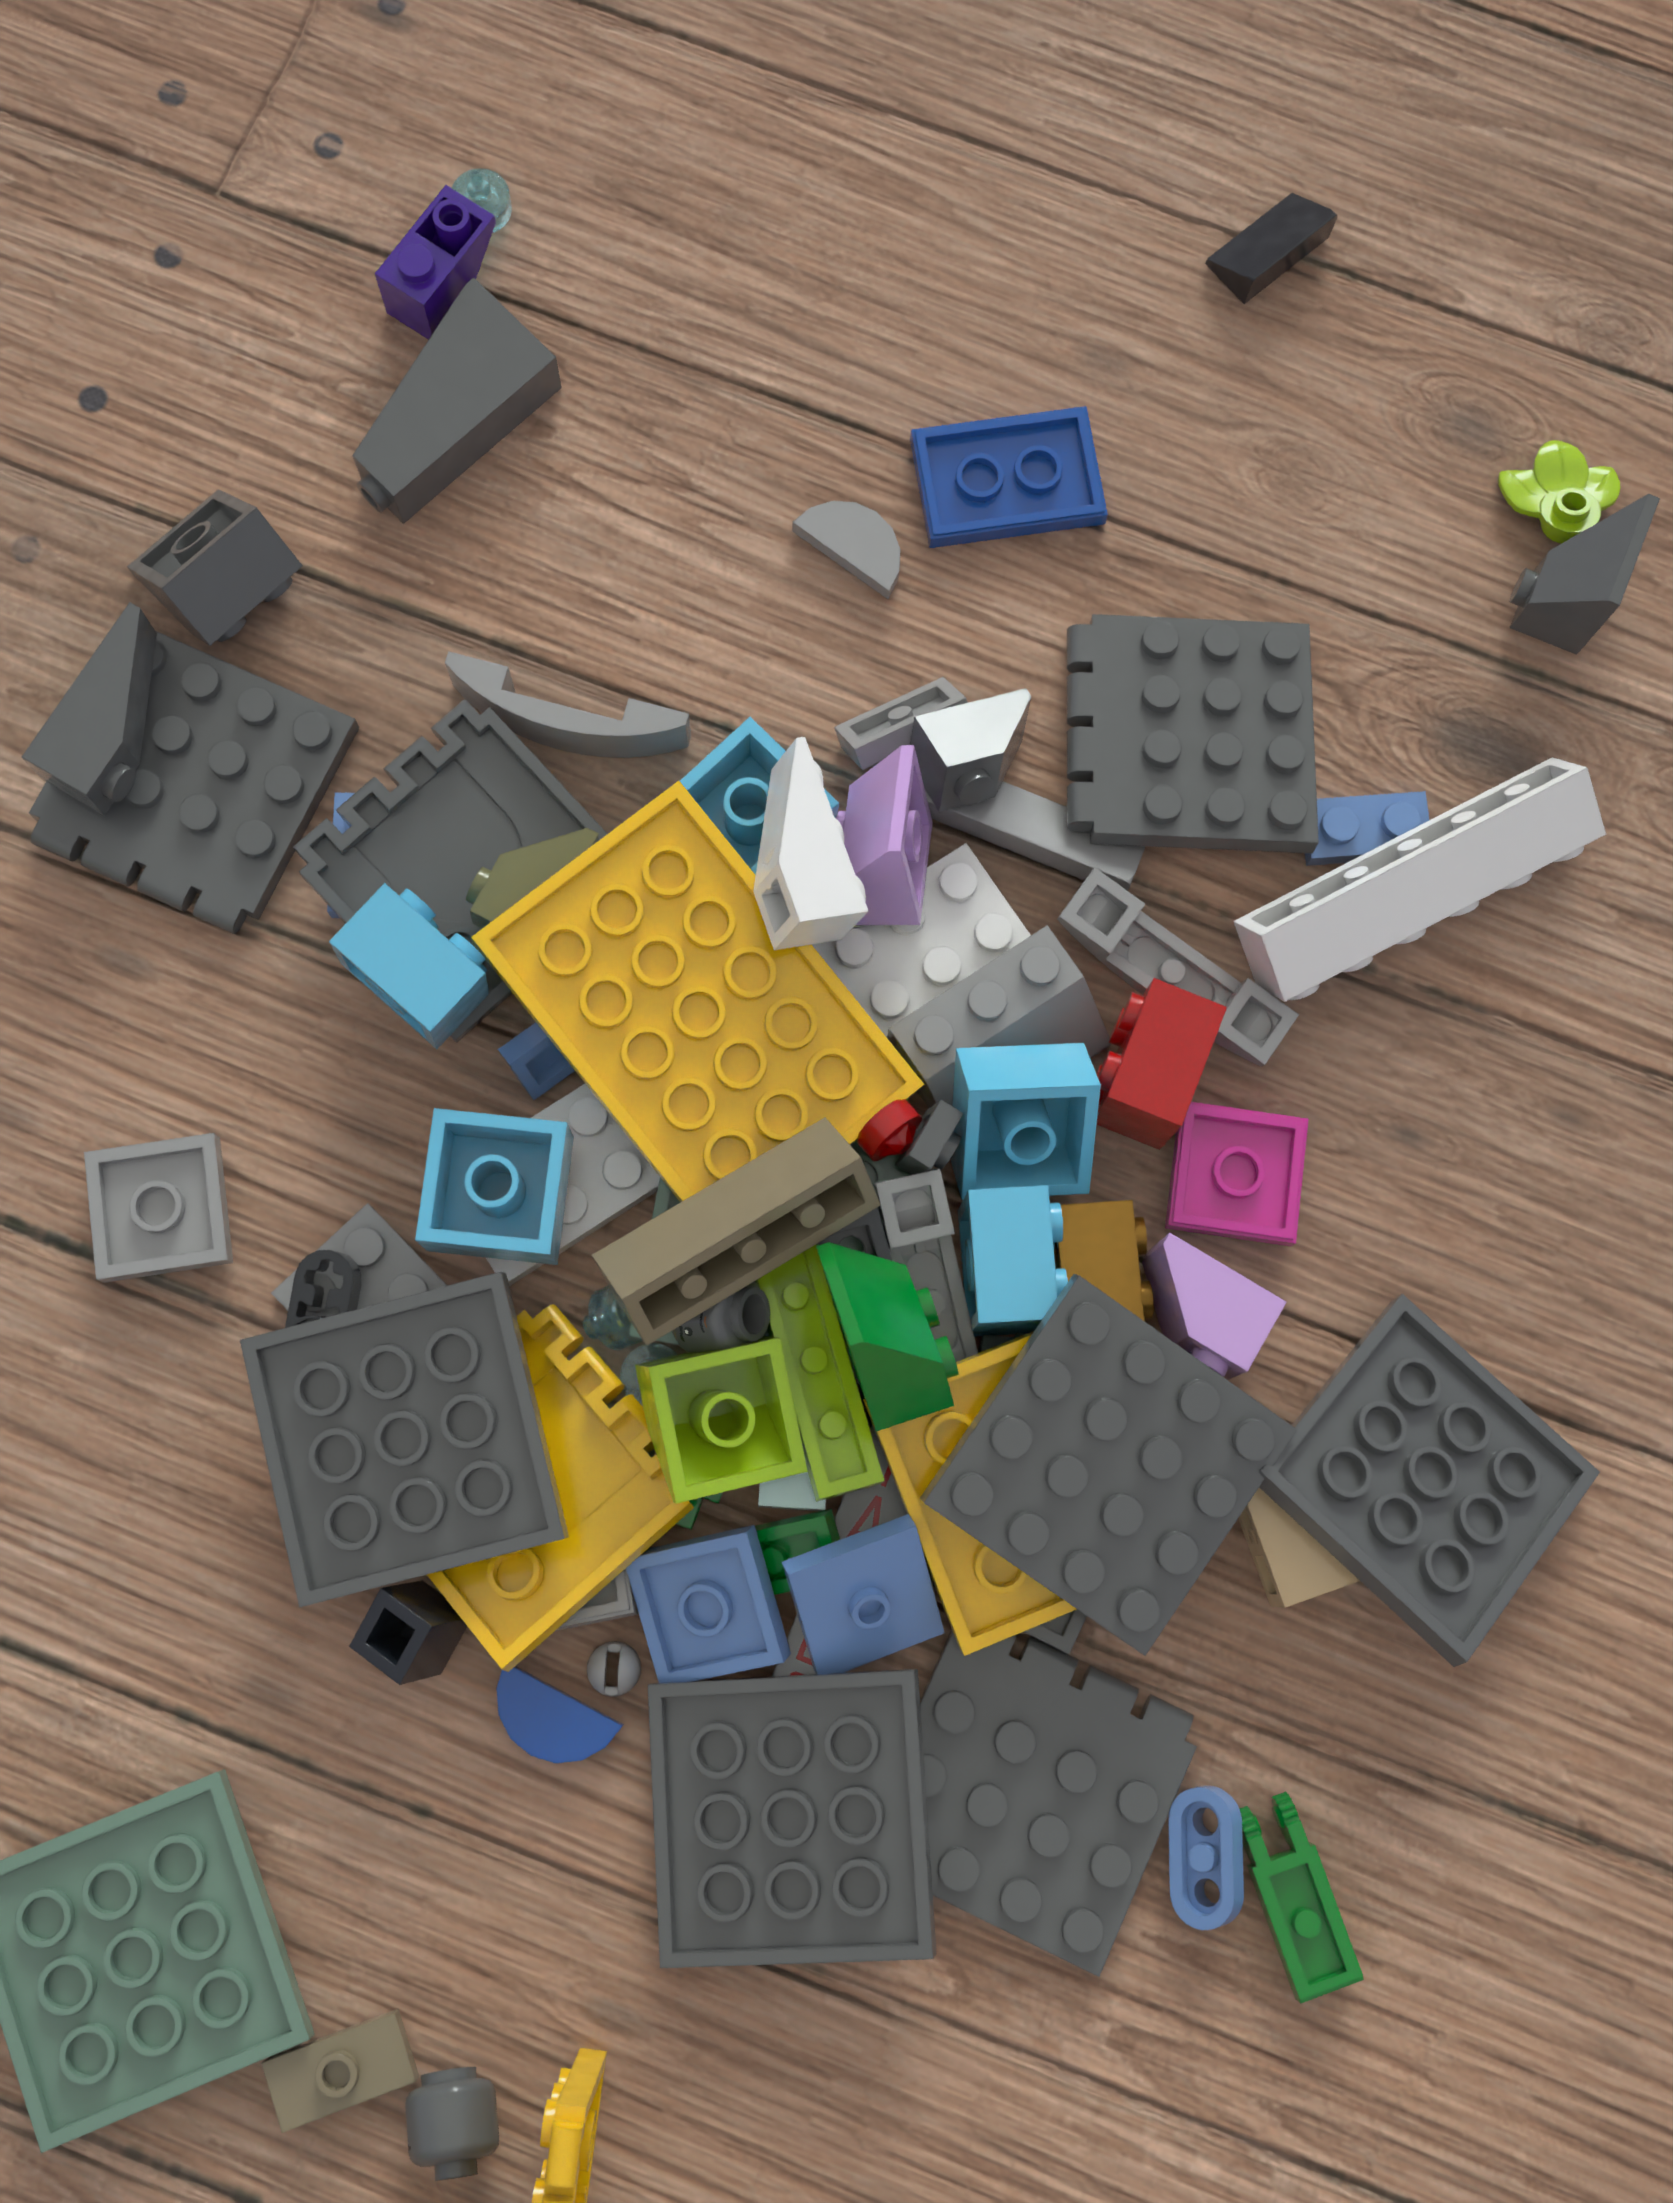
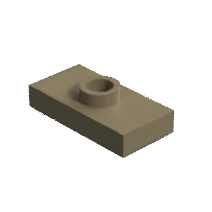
[261,2008,419,2133]

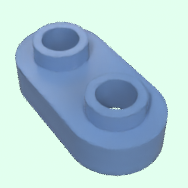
[1168,1786,1244,1930]

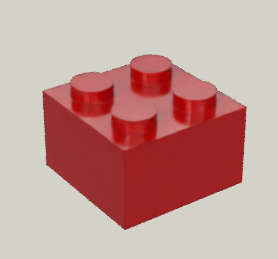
[1096,978,1227,1150]

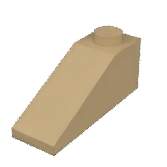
[1238,1488,1360,1608]

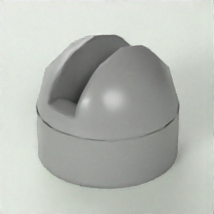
[587,1641,641,1697]

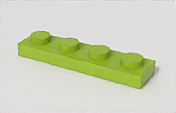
[756,1244,884,1502]

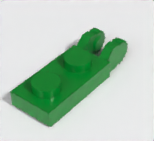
[1240,1792,1364,2004]

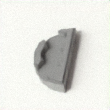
[792,501,900,599]

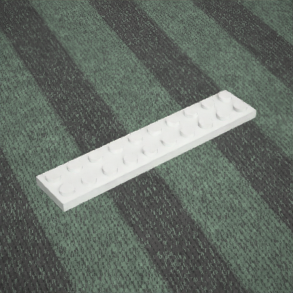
[486,843,1031,1286]

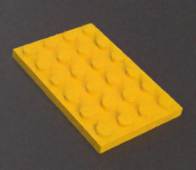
[471,780,924,1202]

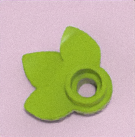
[1498,440,1621,544]

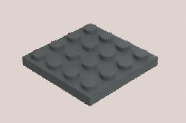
[240,1272,569,1608]
[920,1274,1297,1656]
[1259,1294,1600,1667]
[648,1669,937,1968]

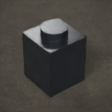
[349,1580,467,1685]

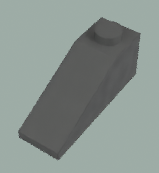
[21,602,157,816]

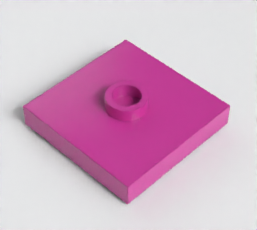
[1165,1102,1309,1247]

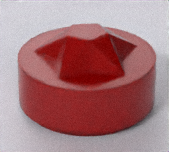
[857,1099,922,1161]

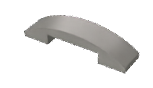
[445,651,691,758]
[1057,867,1299,1067]
[874,1168,978,1362]

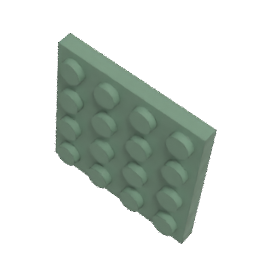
[0,1769,315,2153]

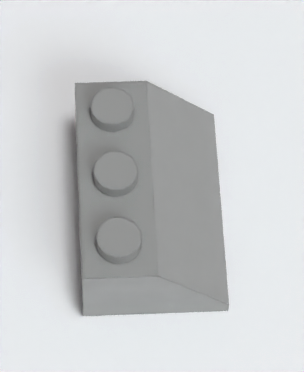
[887,925,1111,1108]

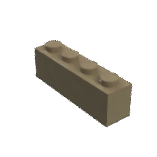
[592,1118,881,1346]

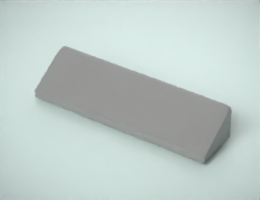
[925,781,1145,891]

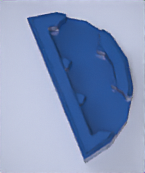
[496,1666,624,1763]

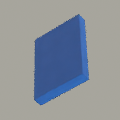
[910,406,1108,548]

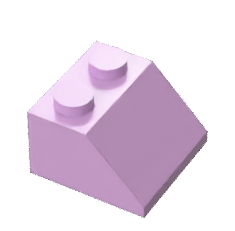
[836,745,933,925]
[1142,1233,1287,1380]

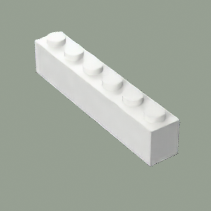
[1233,757,1606,1002]

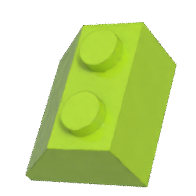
[635,1336,808,1504]

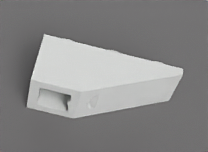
[753,737,869,950]

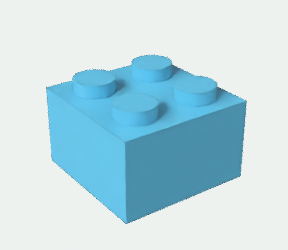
[680,717,839,875]
[329,883,489,1049]
[950,1043,1101,1200]
[415,1108,574,1265]
[958,1185,1068,1337]

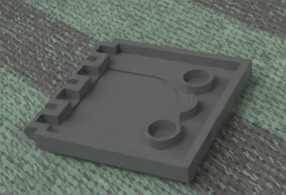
[1067,614,1319,853]
[29,631,359,934]
[293,700,607,1043]
[920,1630,1197,1977]

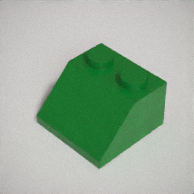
[816,1242,959,1432]

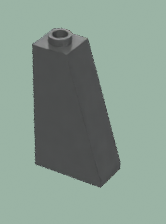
[352,278,562,524]

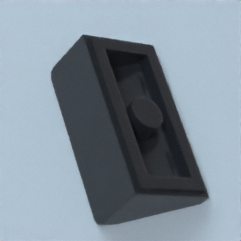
[1205,193,1338,304]

